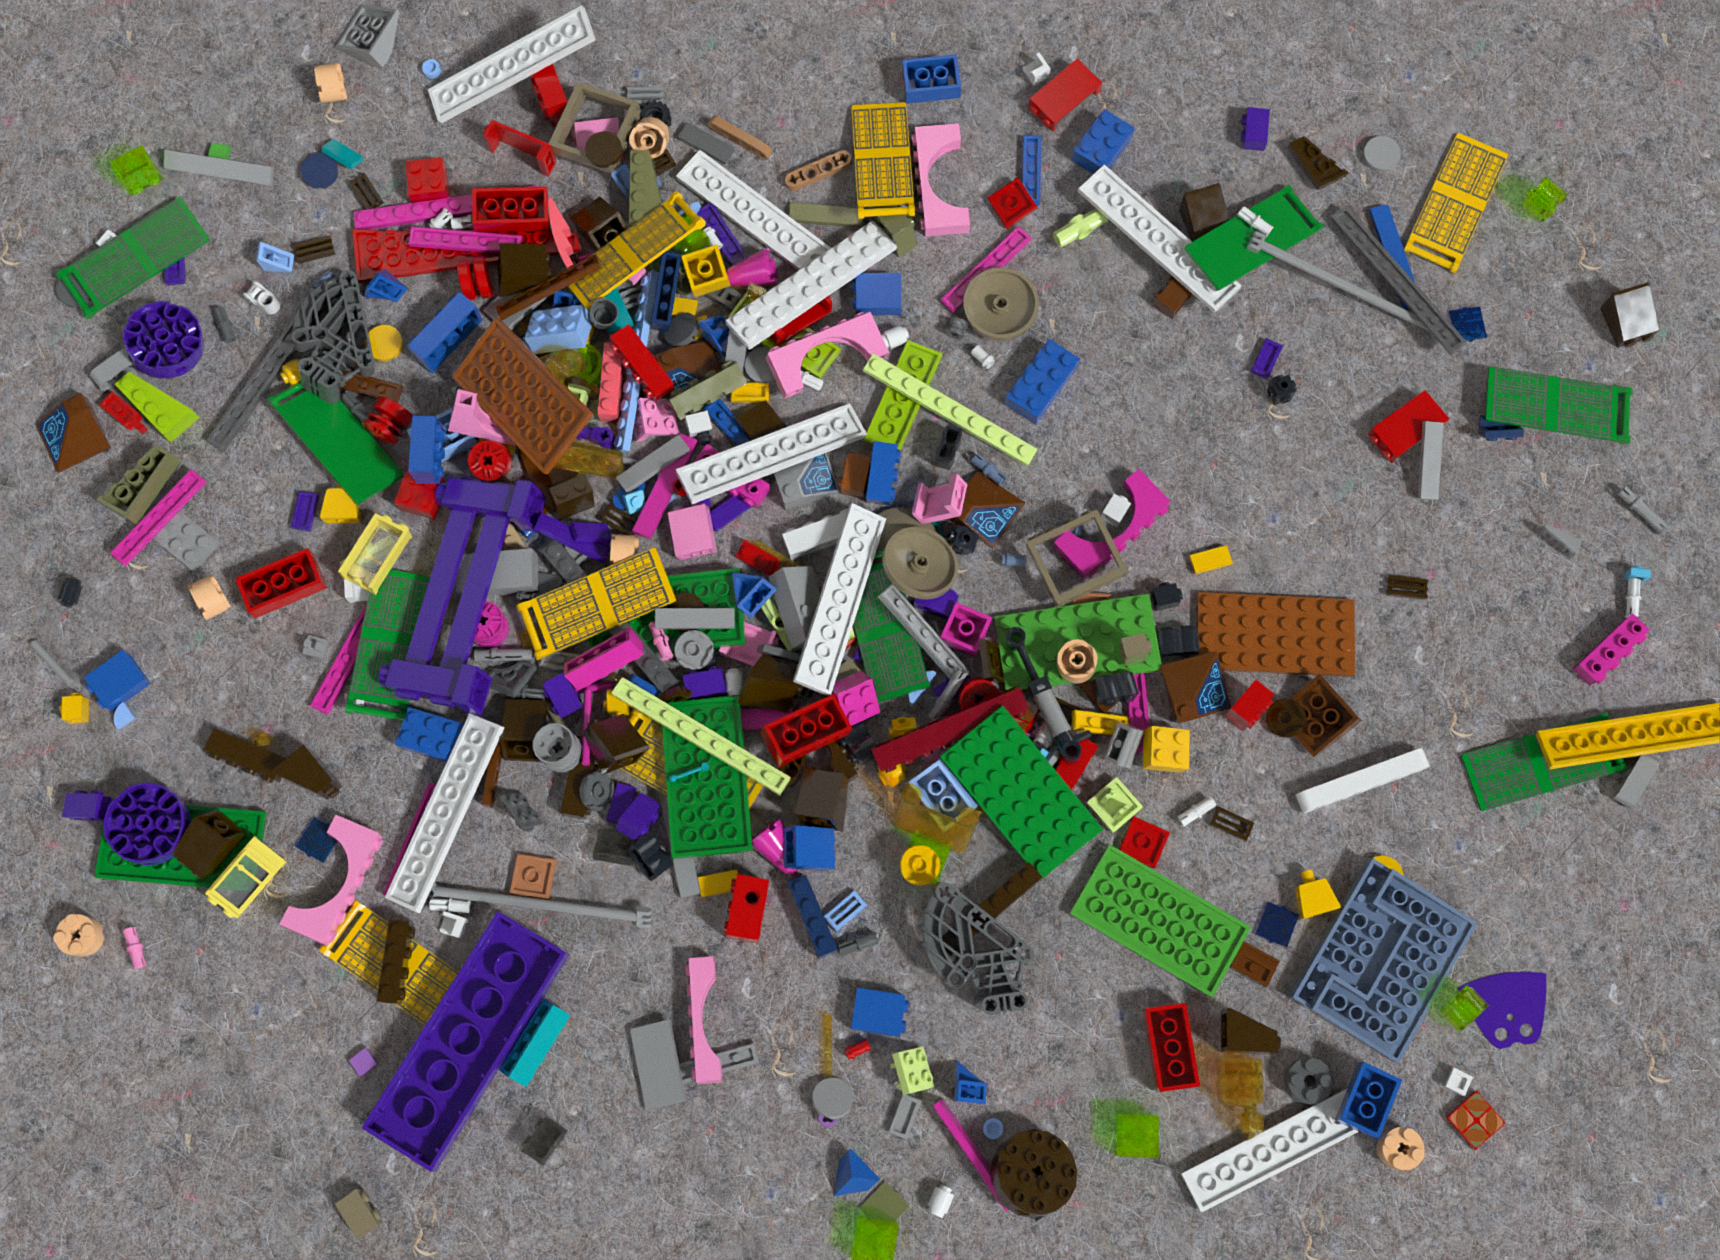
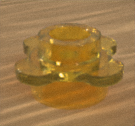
[251,732,274,746]

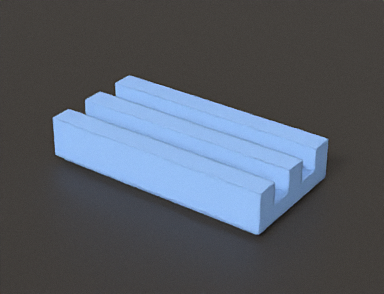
[824,890,867,932]

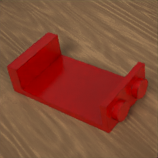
[1028,58,1103,132]
[483,120,557,177]
[769,296,832,346]
[1368,390,1450,463]

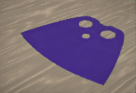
[1458,972,1546,1049]

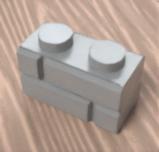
[1104,722,1144,768]

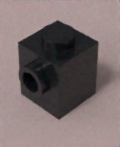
[1151,582,1183,611]

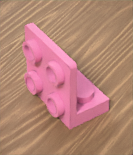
[633,398,679,442]

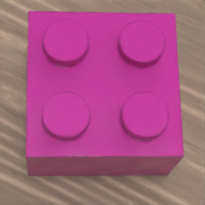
[940,602,992,658]
[831,671,880,726]

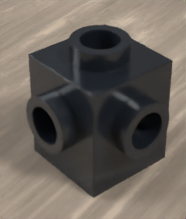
[1267,375,1297,405]
[946,525,979,555]

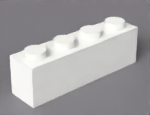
[782,508,848,560]

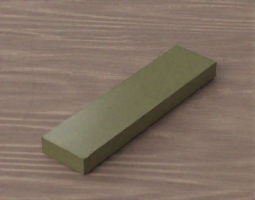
[789,202,863,228]

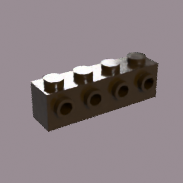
[376,919,415,1005]

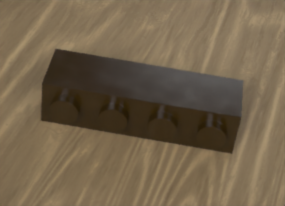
[203,728,286,783]
[560,736,600,820]

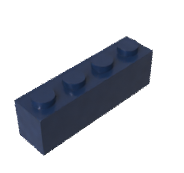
[649,251,682,332]
[787,875,838,959]

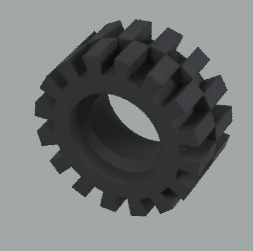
[638,100,672,129]

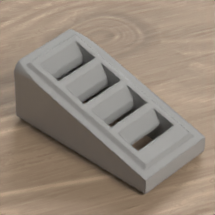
[1539,524,1582,558]

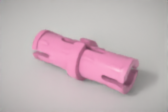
[649,621,673,661]
[122,927,147,970]

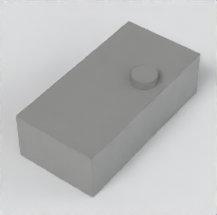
[456,548,539,596]
[769,566,820,649]

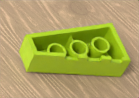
[115,372,200,442]

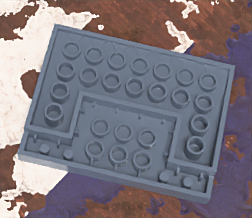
[1288,858,1478,1064]

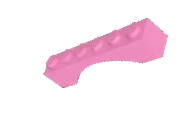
[686,956,723,1085]

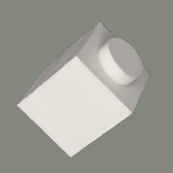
[1101,494,1131,528]

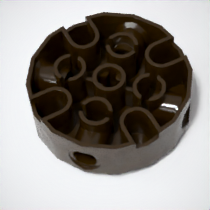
[990,1129,1077,1218]

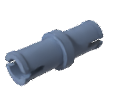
[971,453,1007,486]

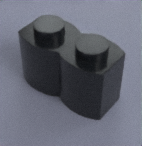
[935,424,962,470]
[1157,625,1200,657]
[1092,671,1139,707]
[839,721,876,766]
[627,833,673,881]

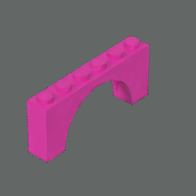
[1052,469,1171,580]

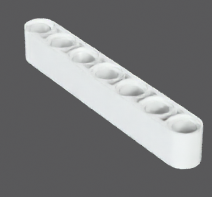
[1296,748,1430,814]

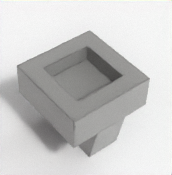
[302,635,329,660]

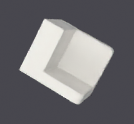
[1023,53,1050,86]
[685,411,712,438]
[344,579,369,603]
[440,911,469,939]

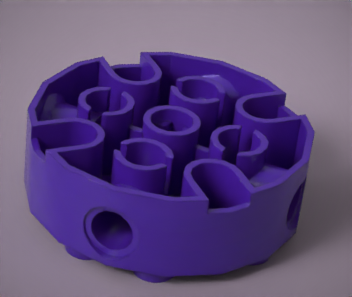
[123,301,204,379]
[103,783,191,866]

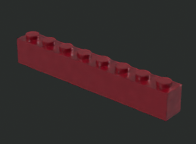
[871,685,1029,773]

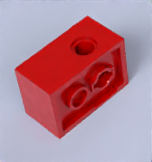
[723,874,769,944]

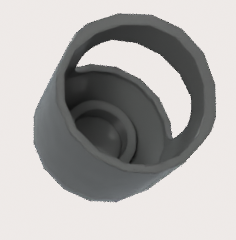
[589,298,618,330]

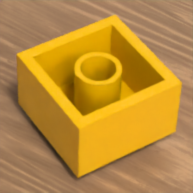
[681,245,731,297]
[1143,726,1190,773]

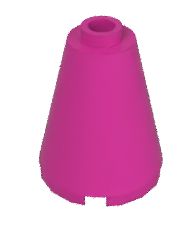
[727,248,778,286]
[752,818,799,875]

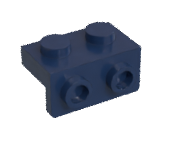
[1478,415,1524,441]

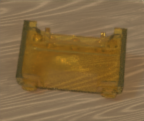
[894,782,982,853]

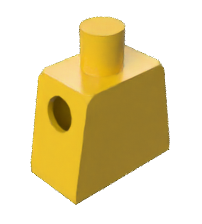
[320,483,362,524]
[1295,869,1341,920]

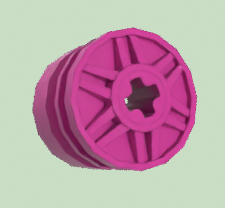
[474,601,509,648]

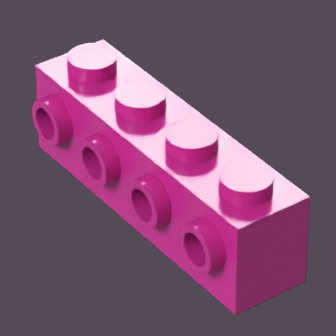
[694,444,771,509]
[1573,613,1650,686]
[564,628,643,691]

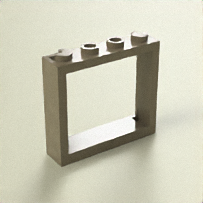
[549,81,641,174]
[1026,510,1128,608]

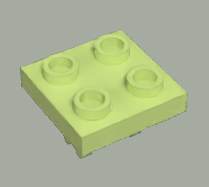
[1086,777,1143,834]
[890,1047,934,1095]

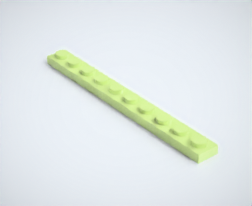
[863,354,1038,467]
[611,677,791,796]

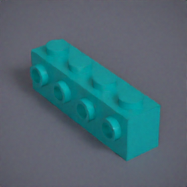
[499,999,570,1087]

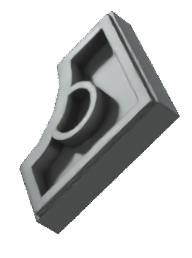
[488,660,537,698]

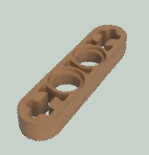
[708,115,773,160]
[785,150,852,191]

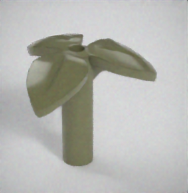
[676,266,689,295]

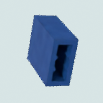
[852,273,901,315]
[84,649,151,711]
[783,825,836,871]
[851,988,909,1037]

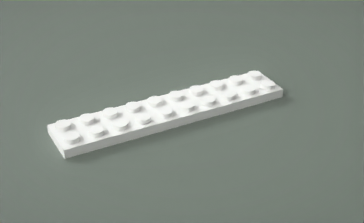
[428,5,596,123]
[676,150,831,271]
[1078,165,1241,313]
[726,221,897,350]
[676,403,867,504]
[793,503,886,696]
[385,713,504,913]
[1180,1089,1358,1213]

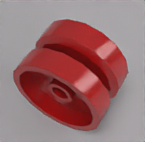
[457,256,493,301]

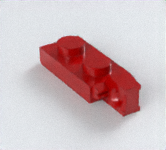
[99,391,148,434]
[736,539,783,576]

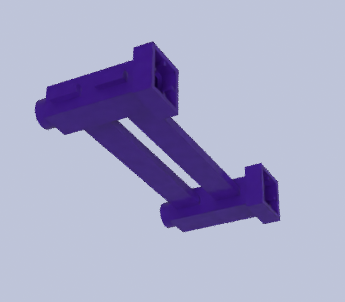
[379,477,546,716]

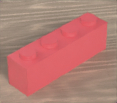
[598,343,625,423]

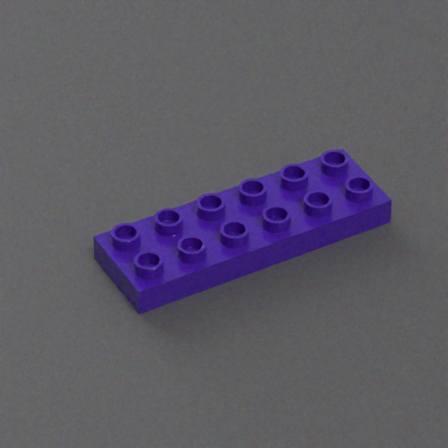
[361,911,570,1172]

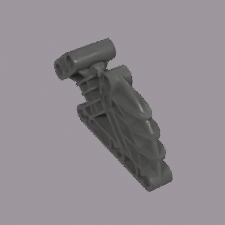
[292,270,375,404]
[918,882,1034,1015]

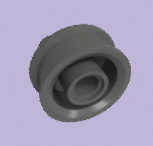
[1284,1058,1334,1105]

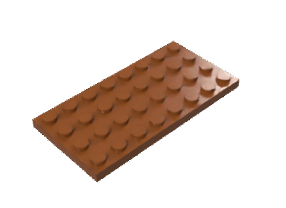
[452,317,594,474]
[1197,592,1355,677]

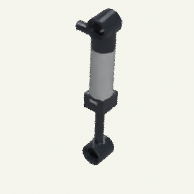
[1006,627,1092,764]

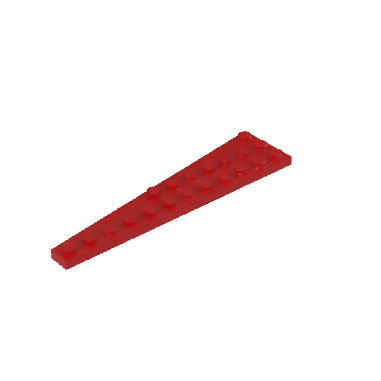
[352,230,580,283]

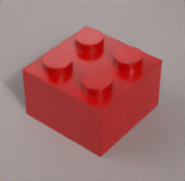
[405,157,449,203]
[394,468,446,520]
[1225,679,1275,731]

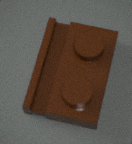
[1229,941,1280,988]

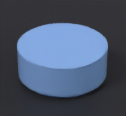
[422,59,441,79]
[983,1118,1004,1139]

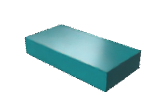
[322,139,363,169]

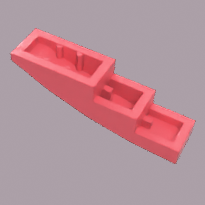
[548,198,574,269]

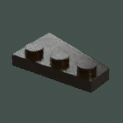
[1287,136,1349,191]

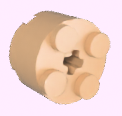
[314,63,347,103]
[629,117,670,159]
[610,534,639,566]
[187,575,231,621]
[1057,639,1097,683]
[53,914,104,957]
[1377,1127,1425,1170]

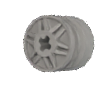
[533,723,582,772]

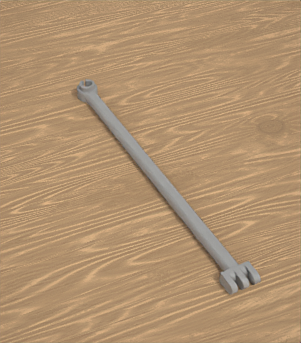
[1246,231,1436,339]
[427,882,652,928]

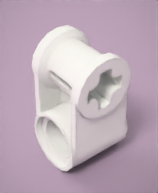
[242,280,280,314]

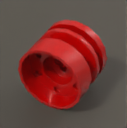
[362,396,413,445]
[468,440,513,481]
[958,677,1000,709]

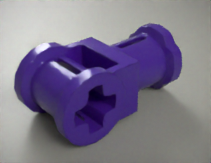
[576,426,616,449]

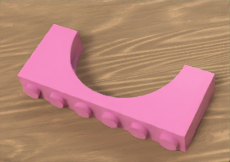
[912,123,970,236]
[765,312,889,399]
[448,389,517,446]
[279,815,383,947]

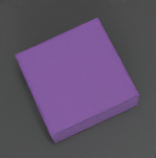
[349,1048,379,1077]

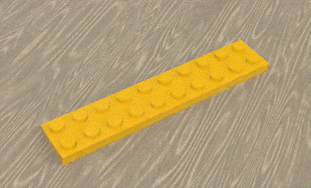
[1536,703,1720,769]

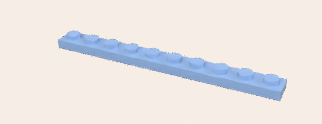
[614,270,658,455]

